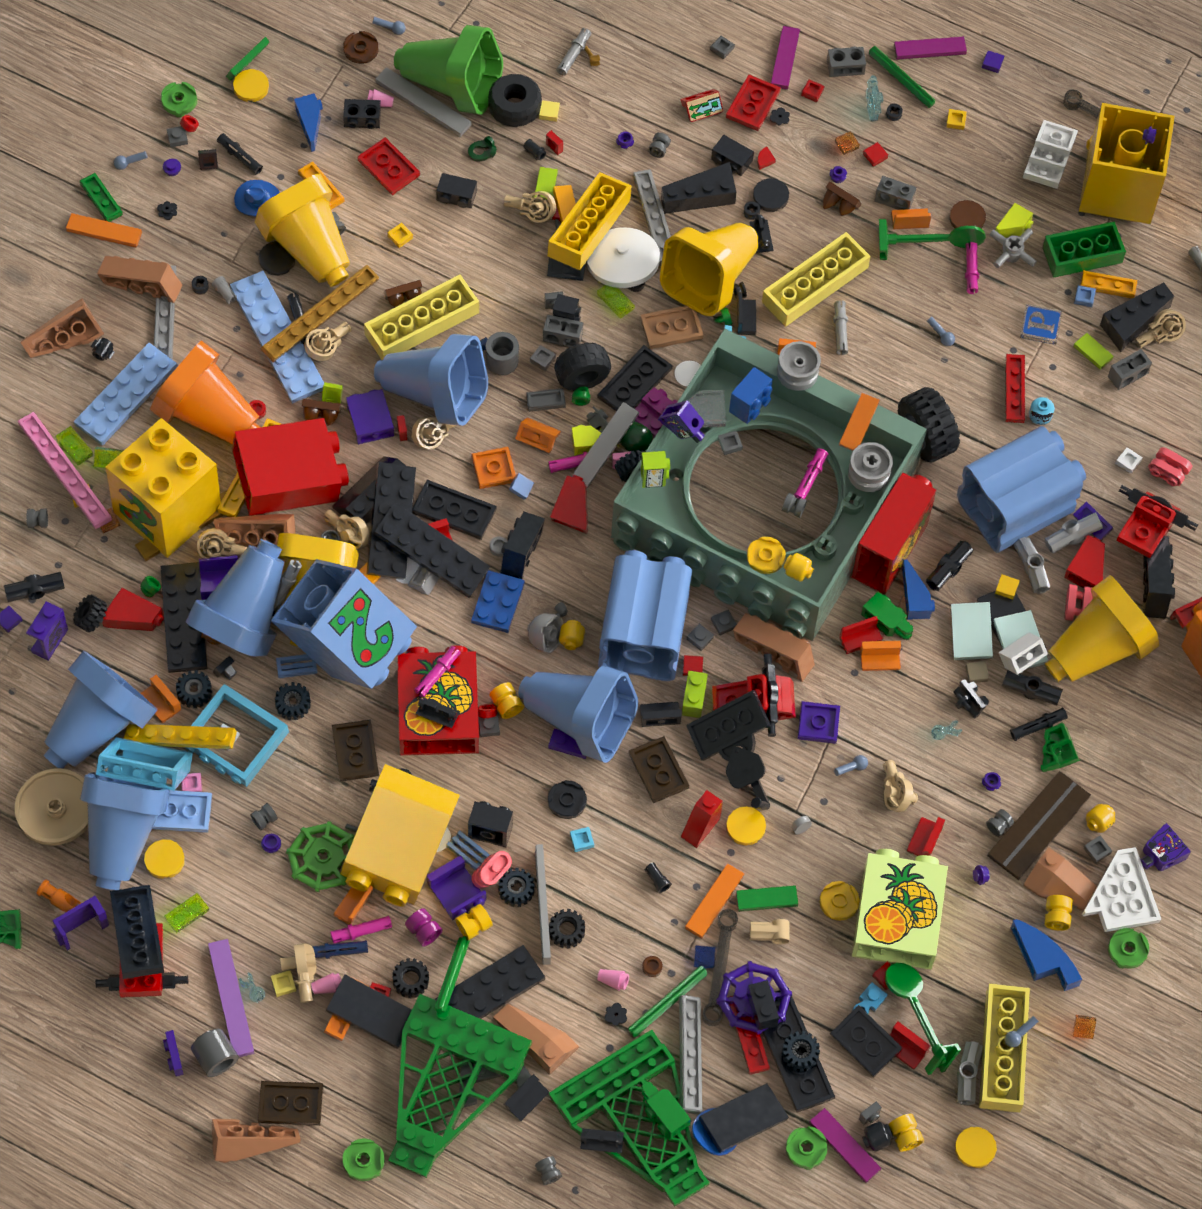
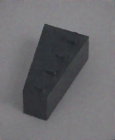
[661,162,737,214]
[1100,282,1174,352]
[1143,536,1175,619]

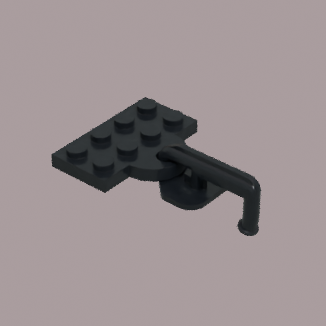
[686,690,771,810]

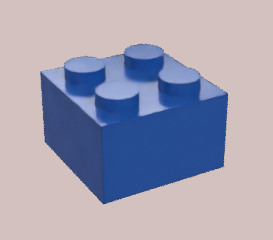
[729,367,773,424]

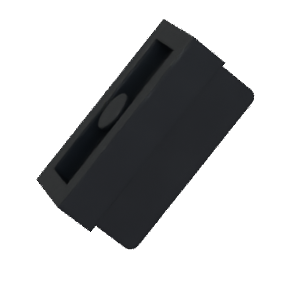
[547,257,587,281]
[737,292,757,335]
[640,702,682,727]
[503,1074,549,1121]

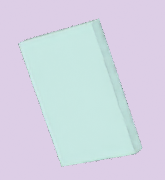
[951,602,993,660]
[993,610,1048,669]

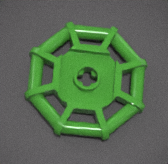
[286,821,355,892]

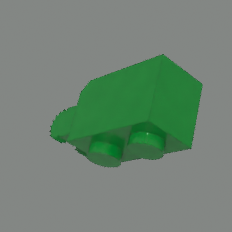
[861,592,914,641]
[641,1081,691,1139]

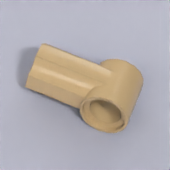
[750,919,790,944]

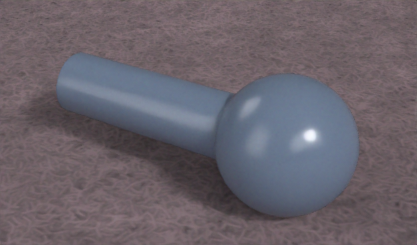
[372,17,406,35]
[113,151,148,170]
[927,317,955,346]
[834,755,868,776]
[1005,1016,1039,1047]

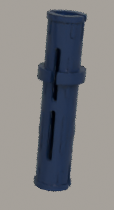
[312,940,368,959]

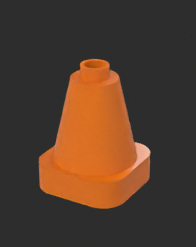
[150,340,260,445]

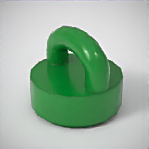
[714,308,733,326]
[572,386,590,406]
[140,576,161,598]

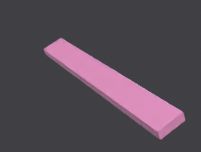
[18,412,112,530]

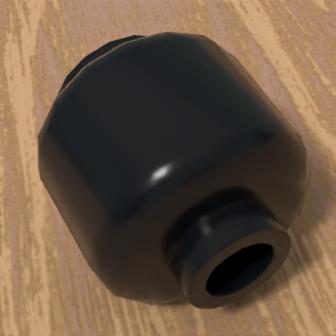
[862,1121,894,1152]

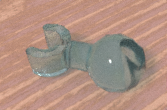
[931,720,962,740]
[239,972,265,1002]

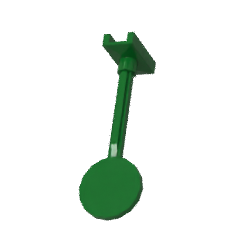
[879,219,986,260]
[884,963,961,1075]

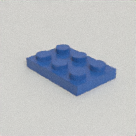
[471,570,525,633]

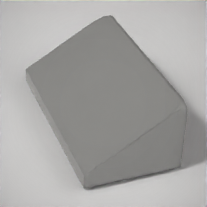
[408,566,439,595]

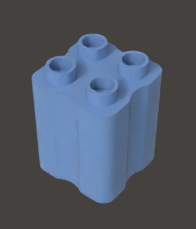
[957,426,1086,553]
[598,550,692,681]

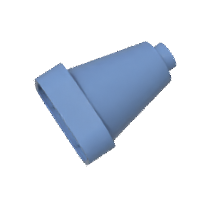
[374,334,488,426]
[185,539,285,656]
[44,651,158,769]
[518,666,638,763]
[80,772,170,890]

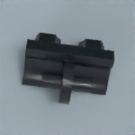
[953,679,989,719]

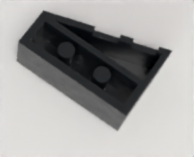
[500,511,545,579]

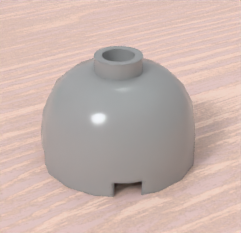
[527,613,564,653]

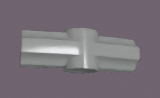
[1045,513,1103,553]
[1014,537,1050,594]
[957,1041,983,1105]

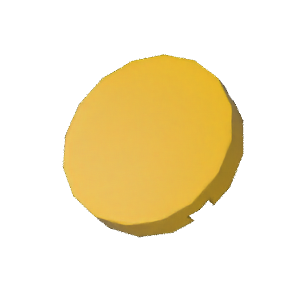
[233,69,269,102]
[747,537,786,574]
[726,806,766,846]
[144,839,185,879]
[819,881,860,921]
[955,1127,997,1168]

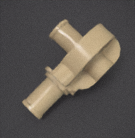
[504,191,556,223]
[1135,309,1186,349]
[304,322,351,361]
[411,417,457,449]
[323,510,371,549]
[197,528,247,558]
[883,760,918,812]
[280,944,317,1003]

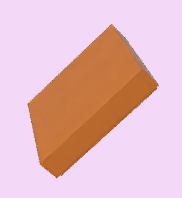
[471,447,515,489]

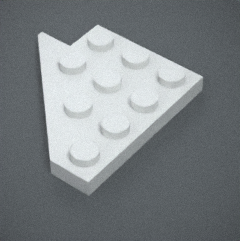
[1082,847,1161,932]

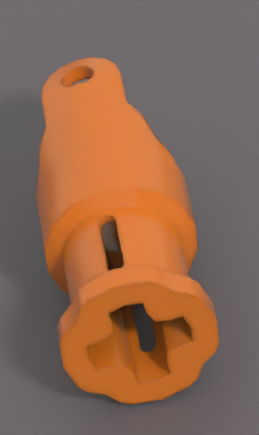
[36,879,81,912]

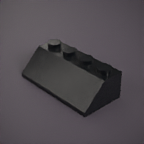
[332,456,406,524]

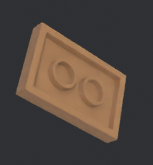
[640,305,704,349]

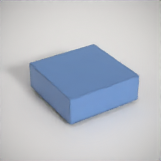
[1074,285,1096,307]
[509,473,534,500]

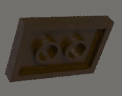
[332,719,379,782]
[628,736,690,804]
[258,1081,323,1126]

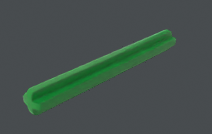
[869,46,935,108]
[434,936,470,1014]
[628,966,707,1037]

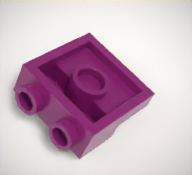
[635,387,678,438]

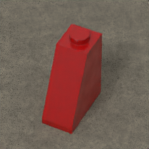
[550,475,588,534]
[1064,535,1105,588]
[102,588,164,631]
[681,790,723,848]

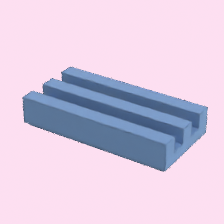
[276,654,317,678]
[446,830,490,870]

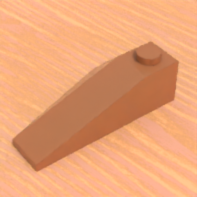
[20,298,104,358]
[214,514,296,547]
[1023,847,1099,915]
[493,1004,579,1075]
[212,1119,301,1163]

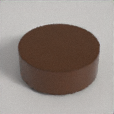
[642,956,663,977]

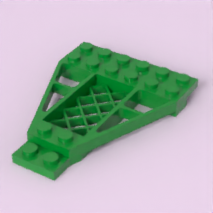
[388,994,532,1178]
[549,1030,709,1207]

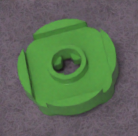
[161,82,198,117]
[1108,928,1150,969]
[786,1127,827,1170]
[343,1138,385,1181]

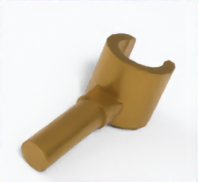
[584,46,600,66]

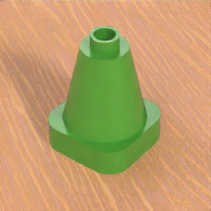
[394,25,503,115]

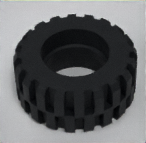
[897,387,960,463]

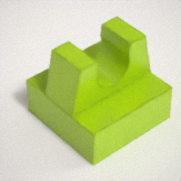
[322,382,343,404]

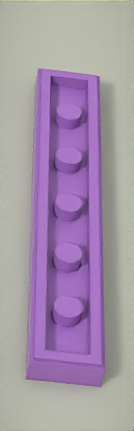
[208,939,254,1057]

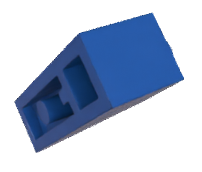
[294,93,323,152]
[902,559,935,620]

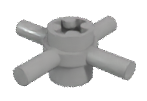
[990,228,1037,268]

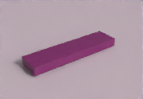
[771,26,800,90]
[894,36,967,60]
[809,1108,881,1183]

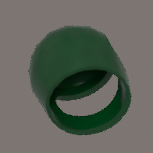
[619,421,653,452]

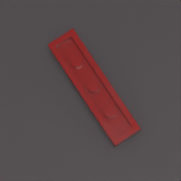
[1005,354,1025,423]
[729,995,770,1075]

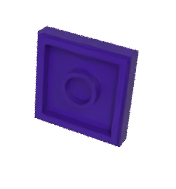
[798,701,840,744]

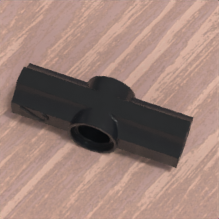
[926,540,974,591]
[4,572,65,602]
[1002,670,1063,706]

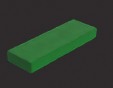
[226,37,270,80]
[80,173,123,222]
[736,885,798,912]

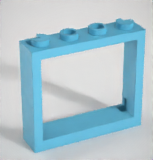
[184,684,289,787]
[96,737,193,791]

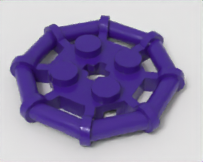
[716,961,793,1035]

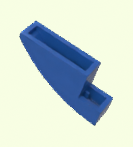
[1010,919,1082,991]

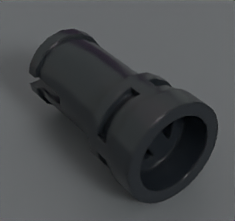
[644,862,672,893]

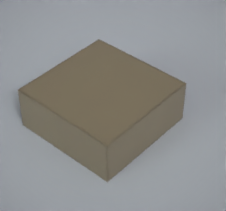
[965,661,989,683]

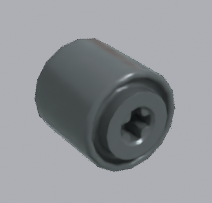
[486,332,519,375]
[191,1029,239,1077]

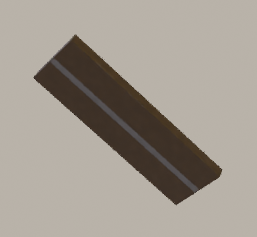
[987,771,1091,880]

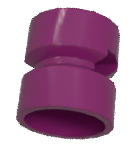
[405,908,443,947]

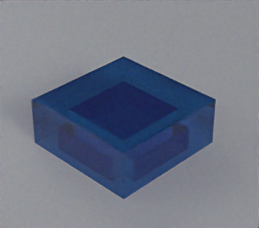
[694,945,716,969]

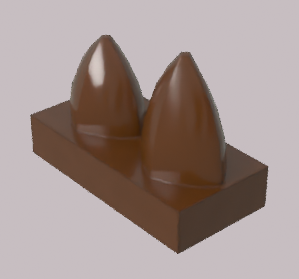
[823,181,861,216]
[384,280,423,308]
[302,399,342,426]

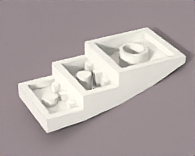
[1023,120,1078,189]

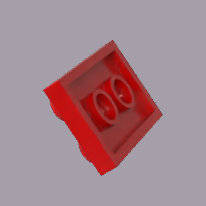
[726,74,781,131]
[357,137,420,196]

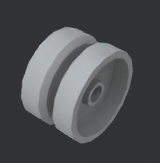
[777,341,821,391]
[848,442,893,492]

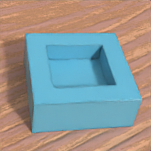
[570,827,594,852]

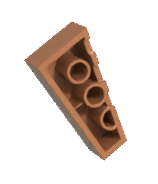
[97,256,183,303]
[733,613,815,682]

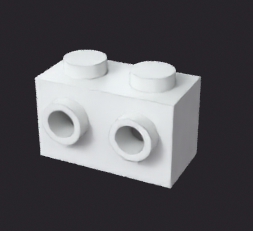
[999,632,1048,675]

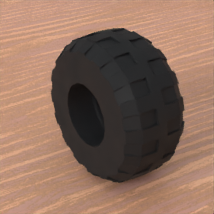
[488,74,542,127]
[554,342,611,391]

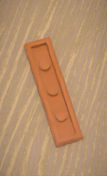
[66,213,142,248]
[685,863,744,939]

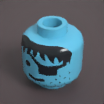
[1029,397,1055,425]

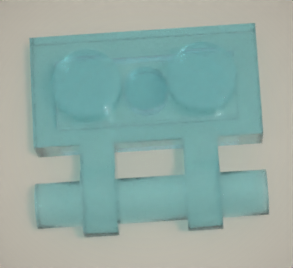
[865,75,883,122]

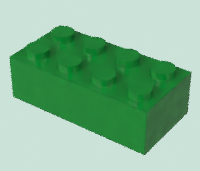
[1042,221,1126,278]

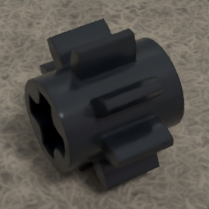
[90,338,115,361]

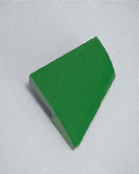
[1040,722,1080,772]
[0,909,22,949]

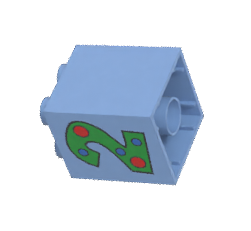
[271,559,417,689]

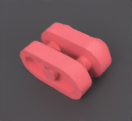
[1148,447,1192,486]
[1064,584,1093,621]
[472,851,512,889]

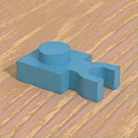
[852,982,888,1013]

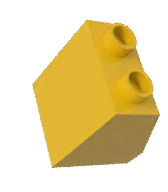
[340,764,460,907]

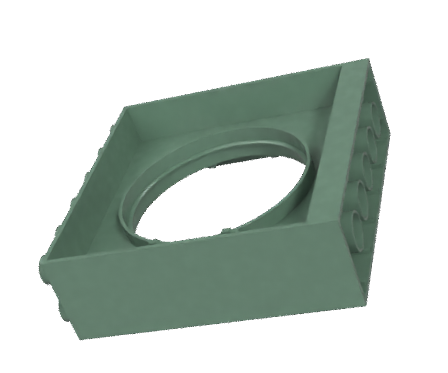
[611,329,927,641]

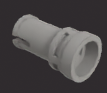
[212,276,237,304]

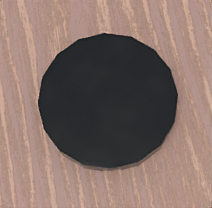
[753,178,789,212]
[259,241,296,276]
[547,780,587,819]

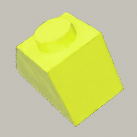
[995,203,1033,238]
[571,425,601,456]

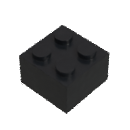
[468,801,513,848]

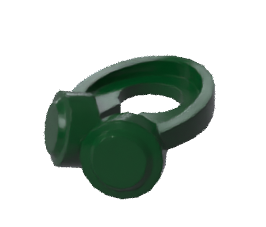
[468,136,497,162]

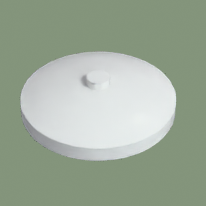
[587,228,660,288]

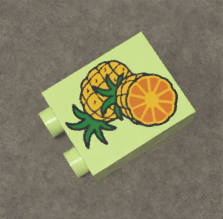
[852,849,948,970]

